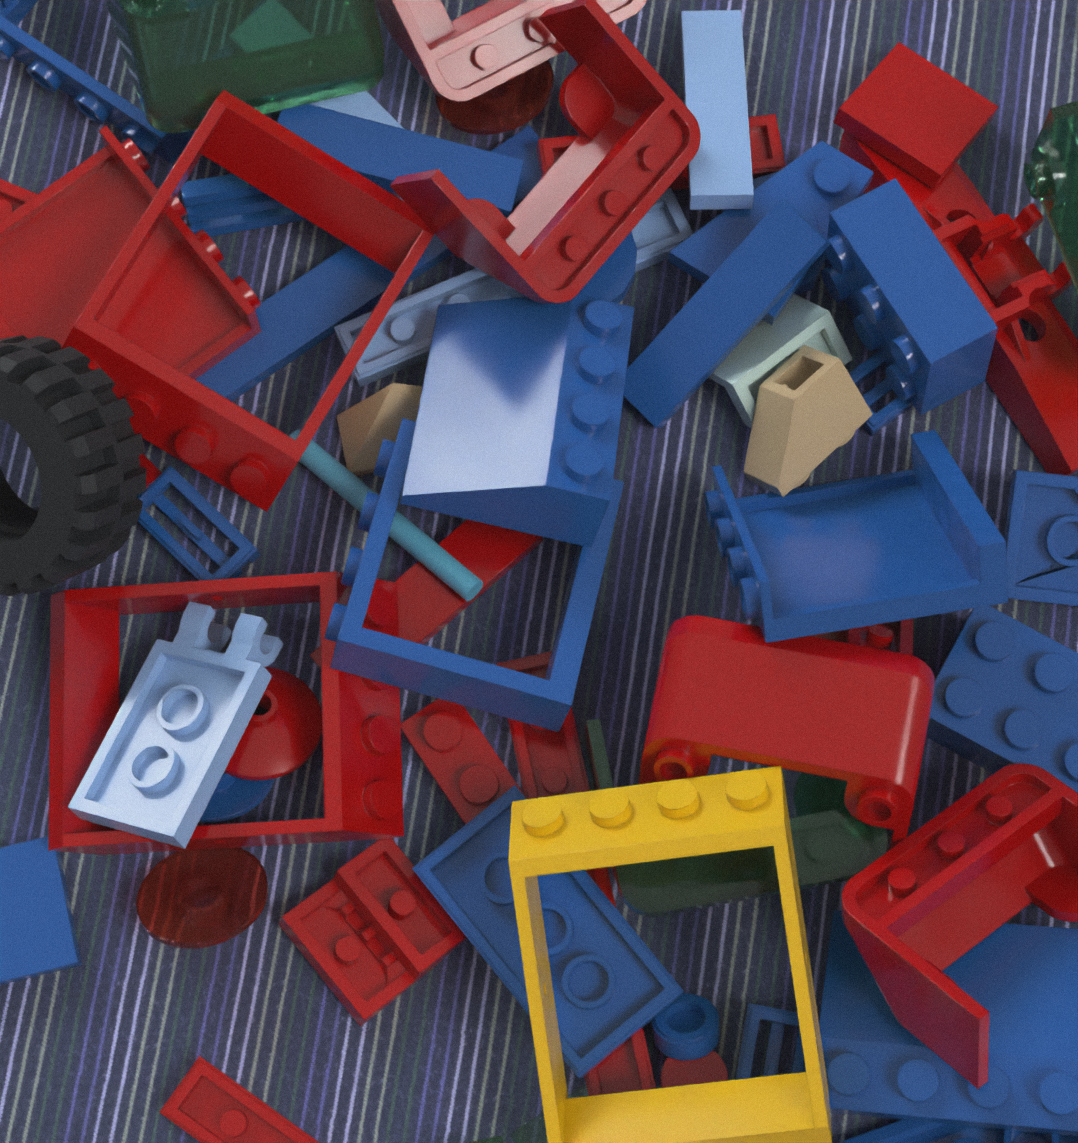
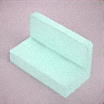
[708,294,852,428]

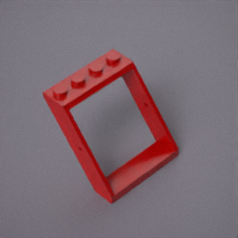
[62,90,435,512]
[48,571,404,855]

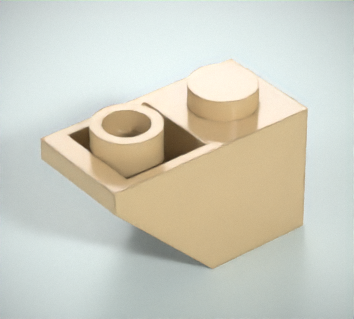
[743,345,873,497]

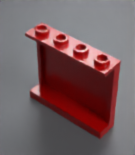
[0,126,261,379]

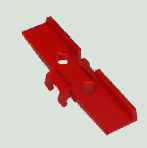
[839,131,1078,475]

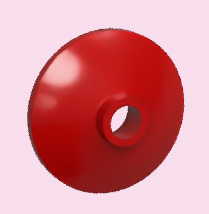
[224,667,322,781]

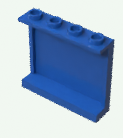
[704,430,1008,643]

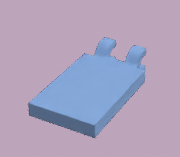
[68,601,284,849]

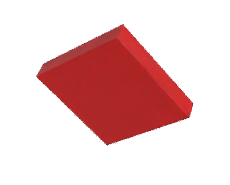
[833,42,999,189]

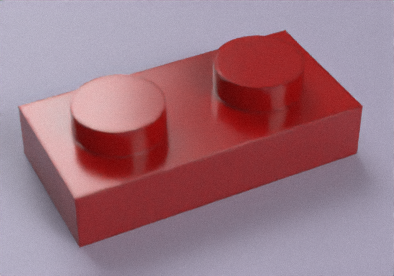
[401,698,524,825]

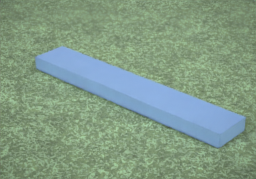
[334,188,693,387]

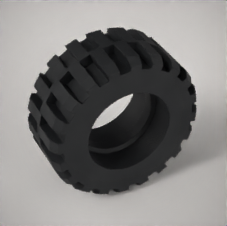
[0,335,147,596]

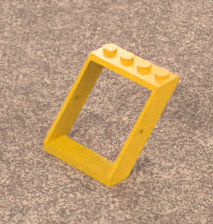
[508,766,832,1143]

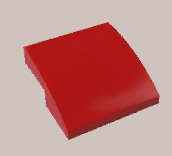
[279,839,467,1027]

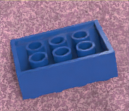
[400,294,634,548]
[819,910,1078,1136]

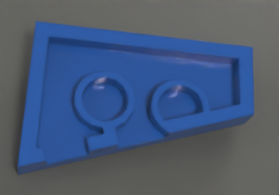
[668,140,874,326]

